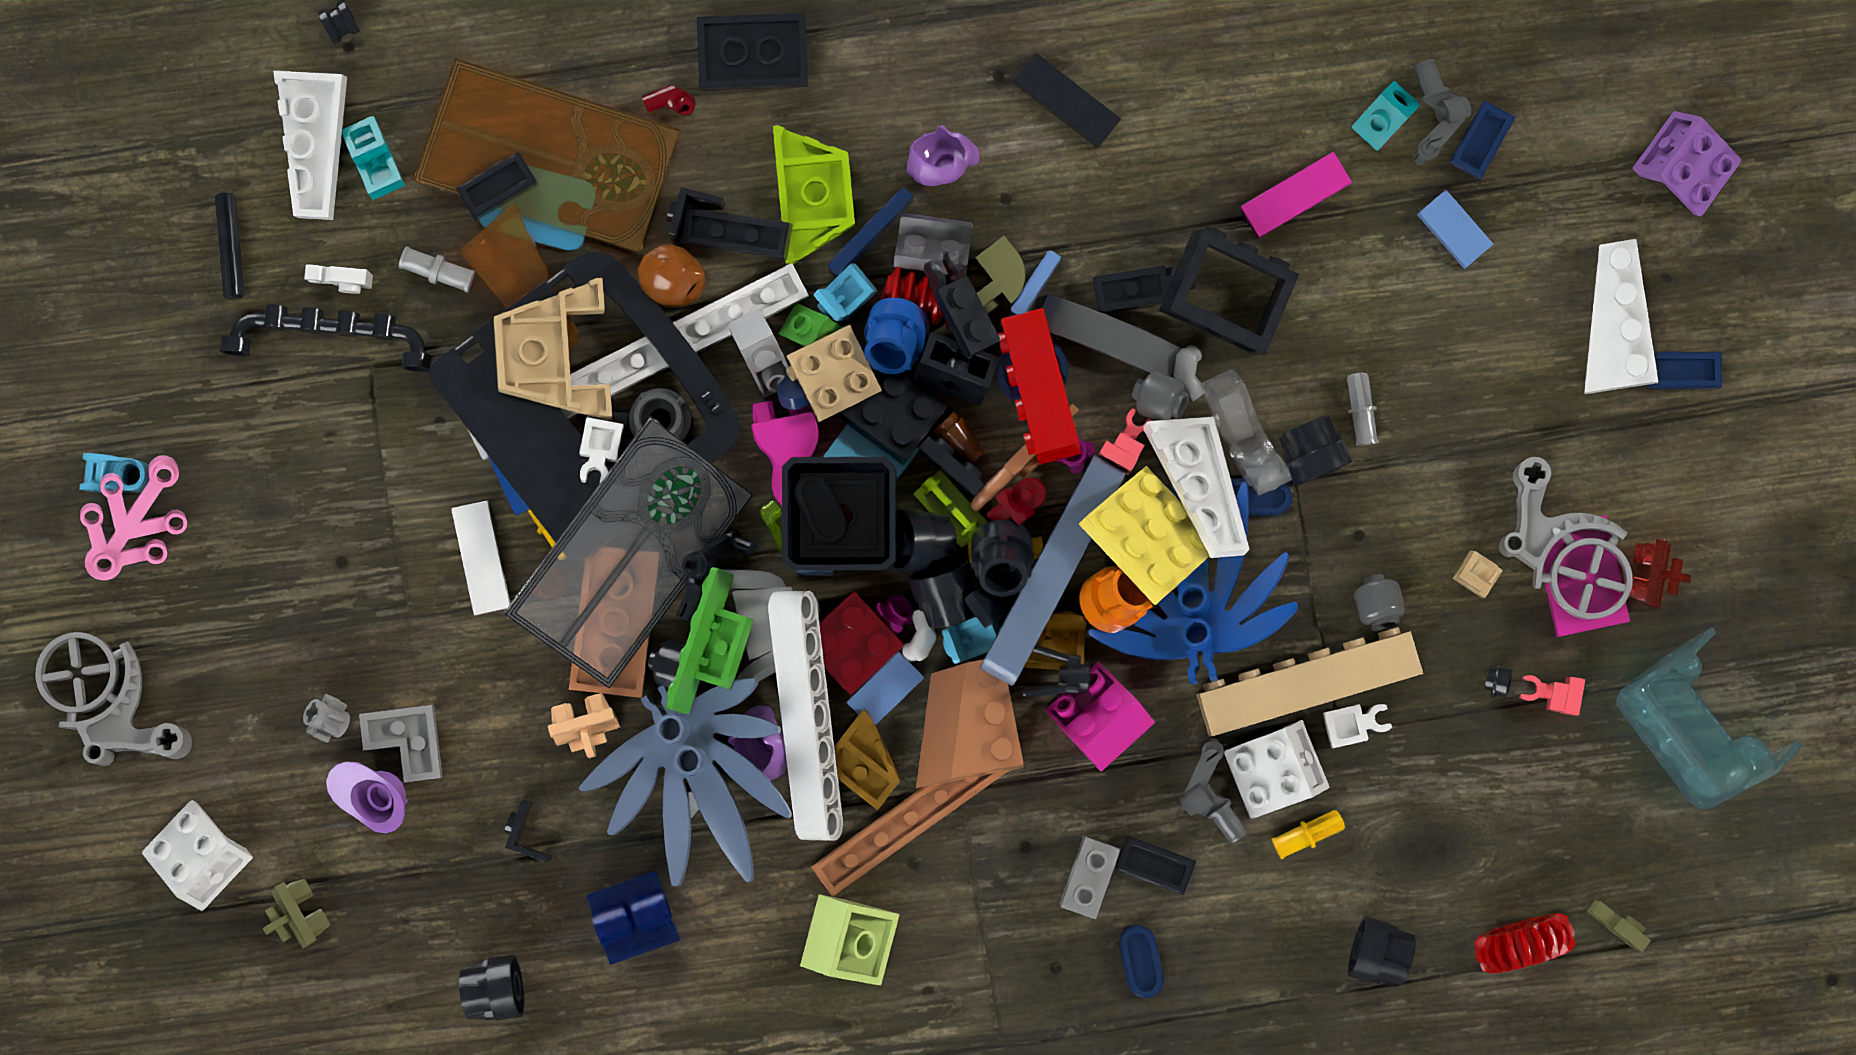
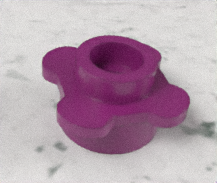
[1055,432,1096,474]
[875,594,914,633]

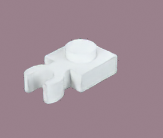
[304,265,373,294]
[579,417,624,486]
[1323,704,1392,748]

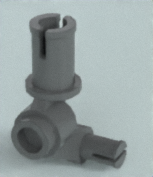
[1413,59,1471,165]
[1179,738,1248,844]

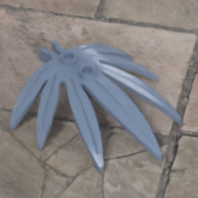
[579,679,792,886]

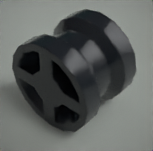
[317,0,360,44]

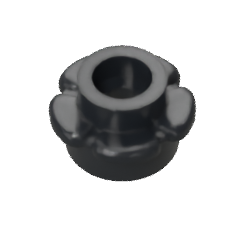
[1485,663,1513,698]

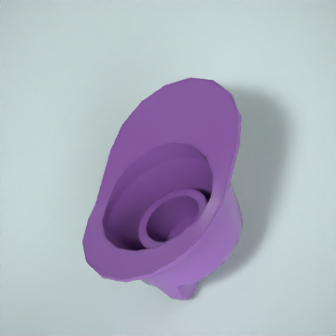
[326,761,408,833]

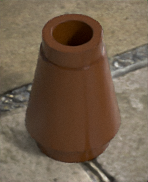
[932,411,985,464]

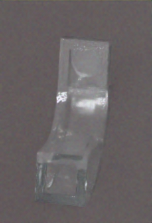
[1200,368,1292,495]

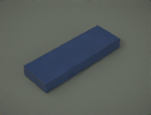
[828,188,913,278]

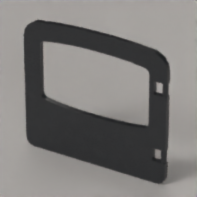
[429,251,740,561]

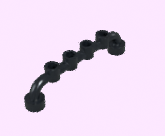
[220,304,432,372]

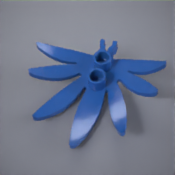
[1089,482,1298,684]

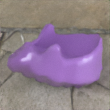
[906,125,980,186]
[728,705,787,781]

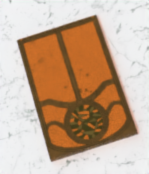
[413,58,681,254]

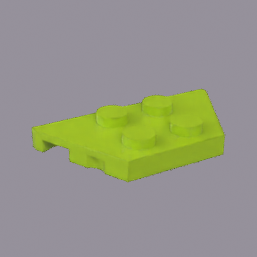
[773,125,855,266]

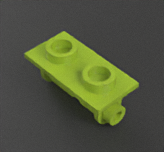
[914,470,988,548]

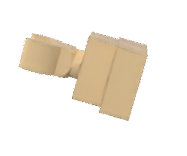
[1452,551,1503,598]

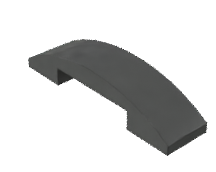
[1043,294,1182,376]

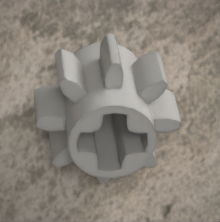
[303,694,350,743]

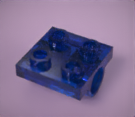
[586,870,681,965]

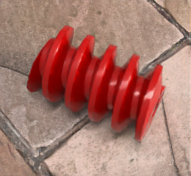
[881,267,949,330]

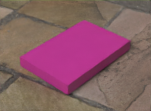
[1542,515,1630,637]

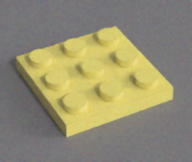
[1079,466,1210,605]

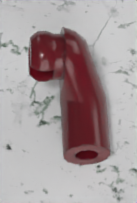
[642,85,696,116]

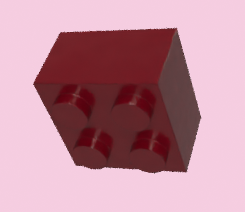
[819,592,905,696]

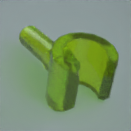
[760,500,782,553]

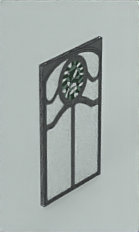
[503,417,753,688]

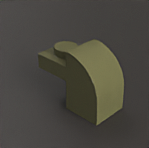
[975,236,1025,315]

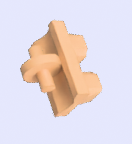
[548,693,620,758]

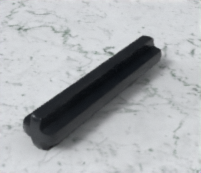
[215,192,245,300]

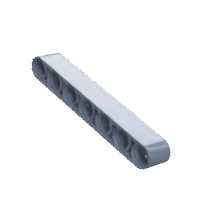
[980,454,1127,686]

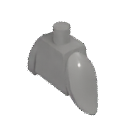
[718,568,821,682]

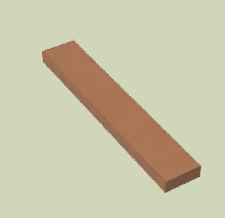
[811,771,1008,897]

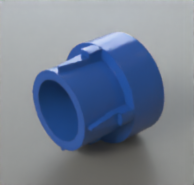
[864,298,930,374]

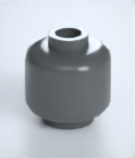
[1132,371,1189,421]
[1354,574,1406,631]

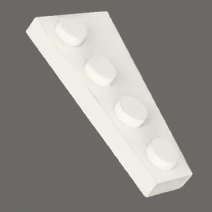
[274,71,347,220]
[1584,239,1658,394]
[1143,417,1249,558]

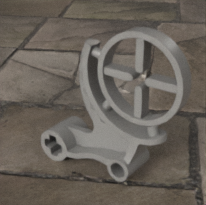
[1498,457,1633,620]
[35,632,192,766]

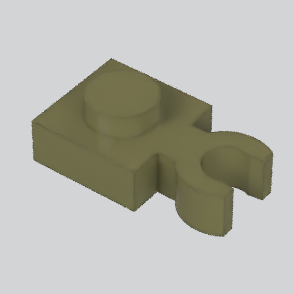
[1587,900,1651,952]

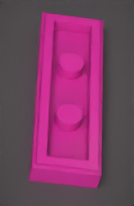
[1239,152,1352,239]

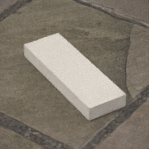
[451,501,511,615]

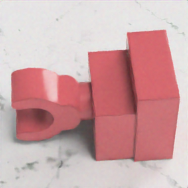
[1098,408,1152,475]
[1519,675,1585,716]

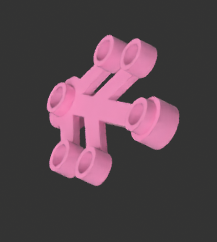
[80,455,187,580]

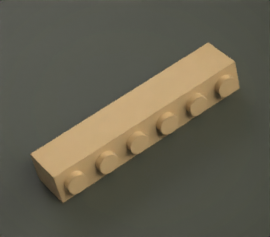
[1196,627,1424,736]

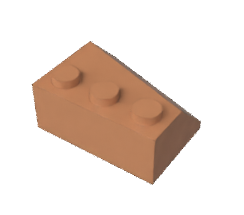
[916,659,1024,789]

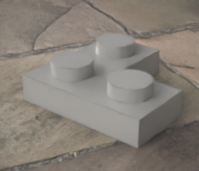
[359,705,443,782]

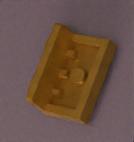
[1024,611,1087,670]

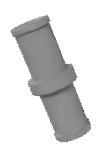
[398,246,475,293]

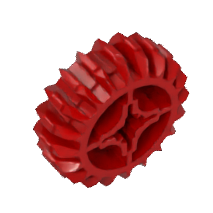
[1474,913,1576,974]

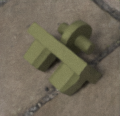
[262,879,330,949]

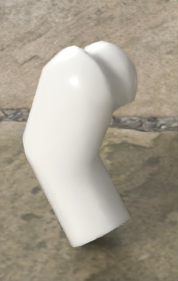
[902,610,937,662]

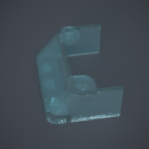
[1617,627,1803,809]

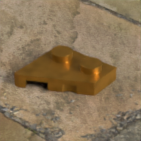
[834,708,902,810]

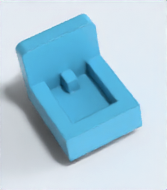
[813,264,878,321]
[942,617,1000,664]

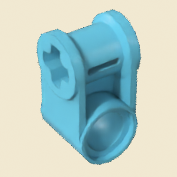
[79,453,150,494]

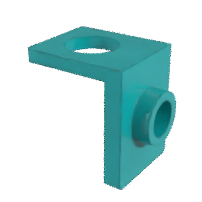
[1352,81,1420,151]

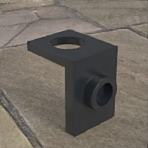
[666,187,725,241]
[504,800,553,862]

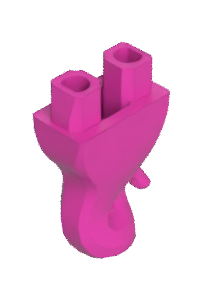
[751,401,819,506]

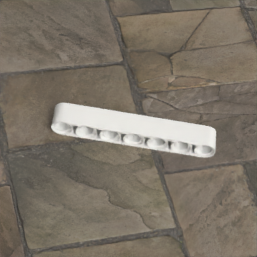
[768,591,843,841]

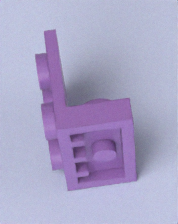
[1632,111,1741,216]

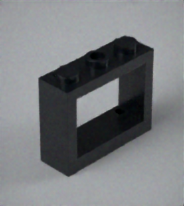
[1159,226,1299,355]

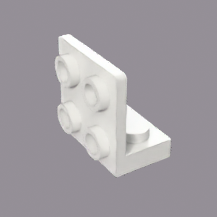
[1224,720,1330,818]
[142,800,253,911]

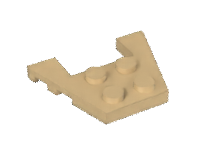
[494,278,612,420]

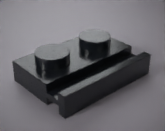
[919,436,984,499]

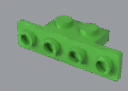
[666,567,754,714]

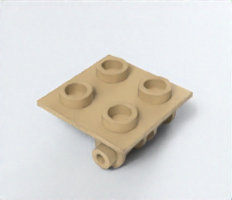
[786,325,882,422]

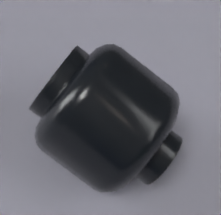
[648,640,701,688]

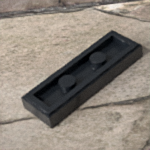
[1013,53,1121,149]
[680,207,793,260]

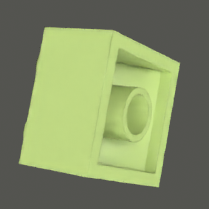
[800,894,900,986]

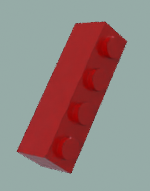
[998,308,1082,465]

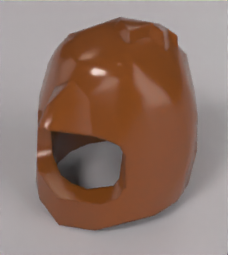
[637,244,706,308]

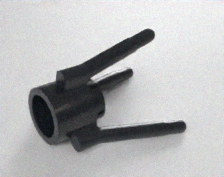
[1009,645,1090,697]

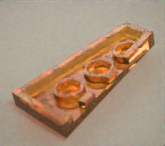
[459,204,581,349]

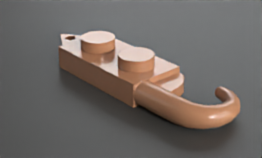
[970,404,1079,511]

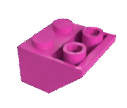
[1045,662,1155,771]

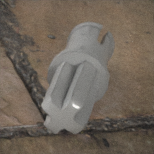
[1347,372,1379,446]

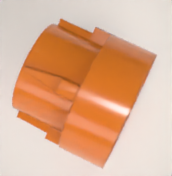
[1079,566,1153,633]

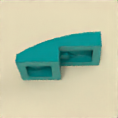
[342,115,406,201]

